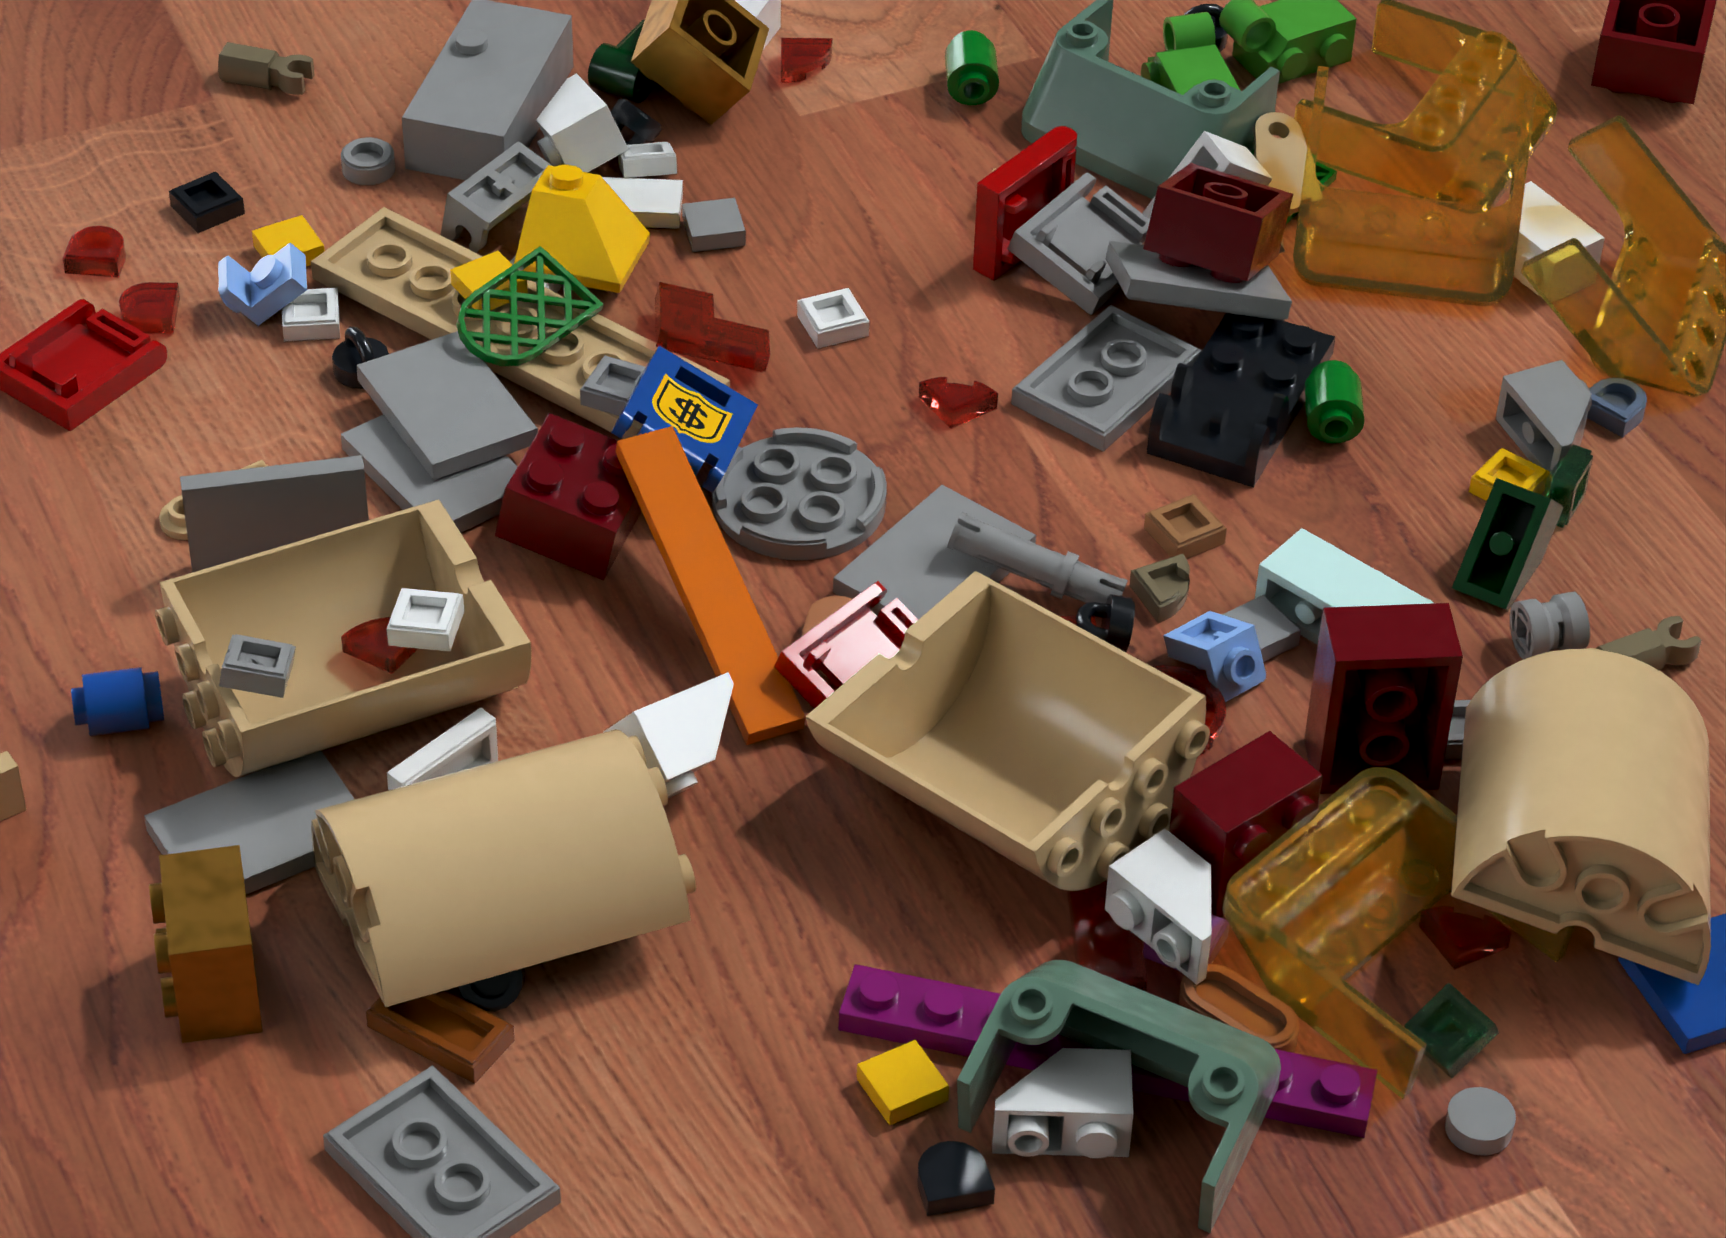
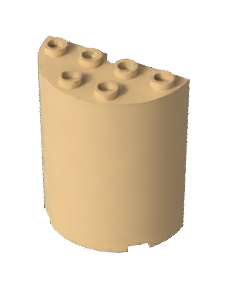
[155,499,531,777]
[805,571,1210,891]
[1451,648,1711,985]
[311,729,696,1007]

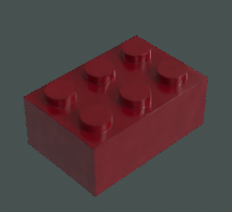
[1304,603,1463,794]

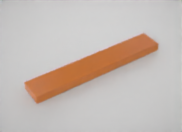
[615,426,806,745]

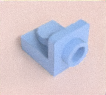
[218,243,307,326]
[1163,611,1266,703]

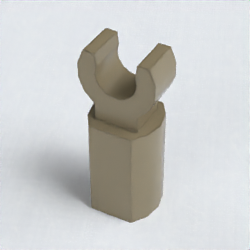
[218,42,315,95]
[1596,616,1702,670]

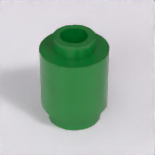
[945,30,999,105]
[1305,360,1365,443]

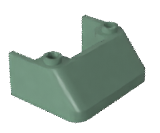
[1021,0,1280,199]
[957,960,1281,1233]

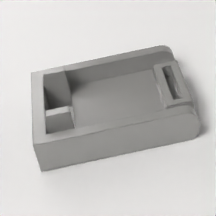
[1007,172,1150,315]

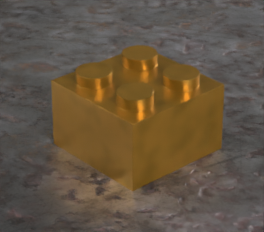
[631,0,769,125]
[149,845,263,1043]

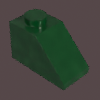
[1452,478,1564,610]

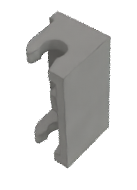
[441,141,553,253]

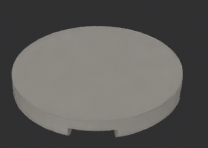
[712,427,887,560]

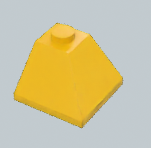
[514,165,650,293]

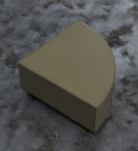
[1129,554,1190,623]

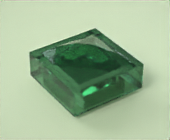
[1544,444,1593,528]
[1402,982,1499,1078]

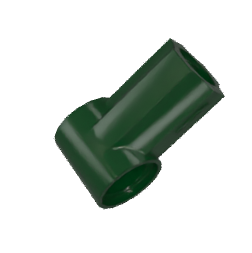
[588,20,654,103]

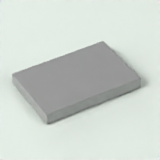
[1105,241,1292,321]
[1011,305,1202,452]
[357,331,538,480]
[341,414,518,533]
[180,455,369,573]
[833,485,1036,620]
[144,751,355,894]
[323,1065,561,1238]

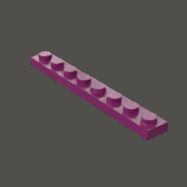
[838,964,1378,1138]

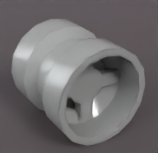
[1509,591,1590,659]

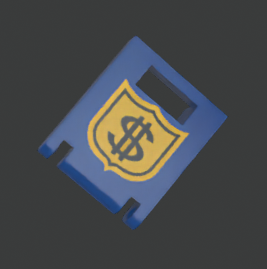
[611,346,758,493]

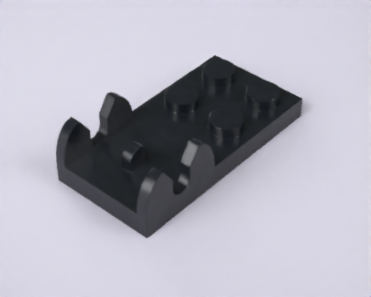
[1147,313,1335,488]

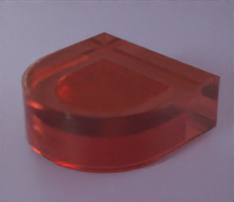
[63,226,126,278]
[119,282,180,334]

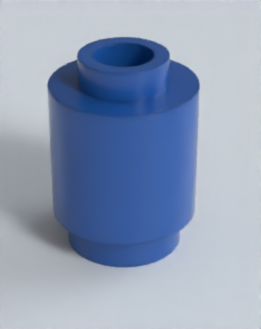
[71,667,164,736]

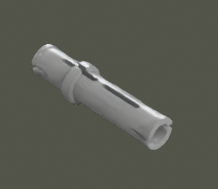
[947,512,1128,603]

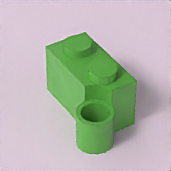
[1219,0,1357,84]
[1141,12,1241,95]

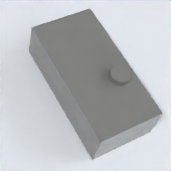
[402,0,574,180]

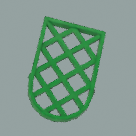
[456,246,604,367]

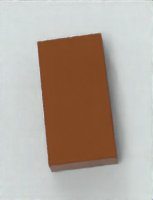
[366,990,515,1084]

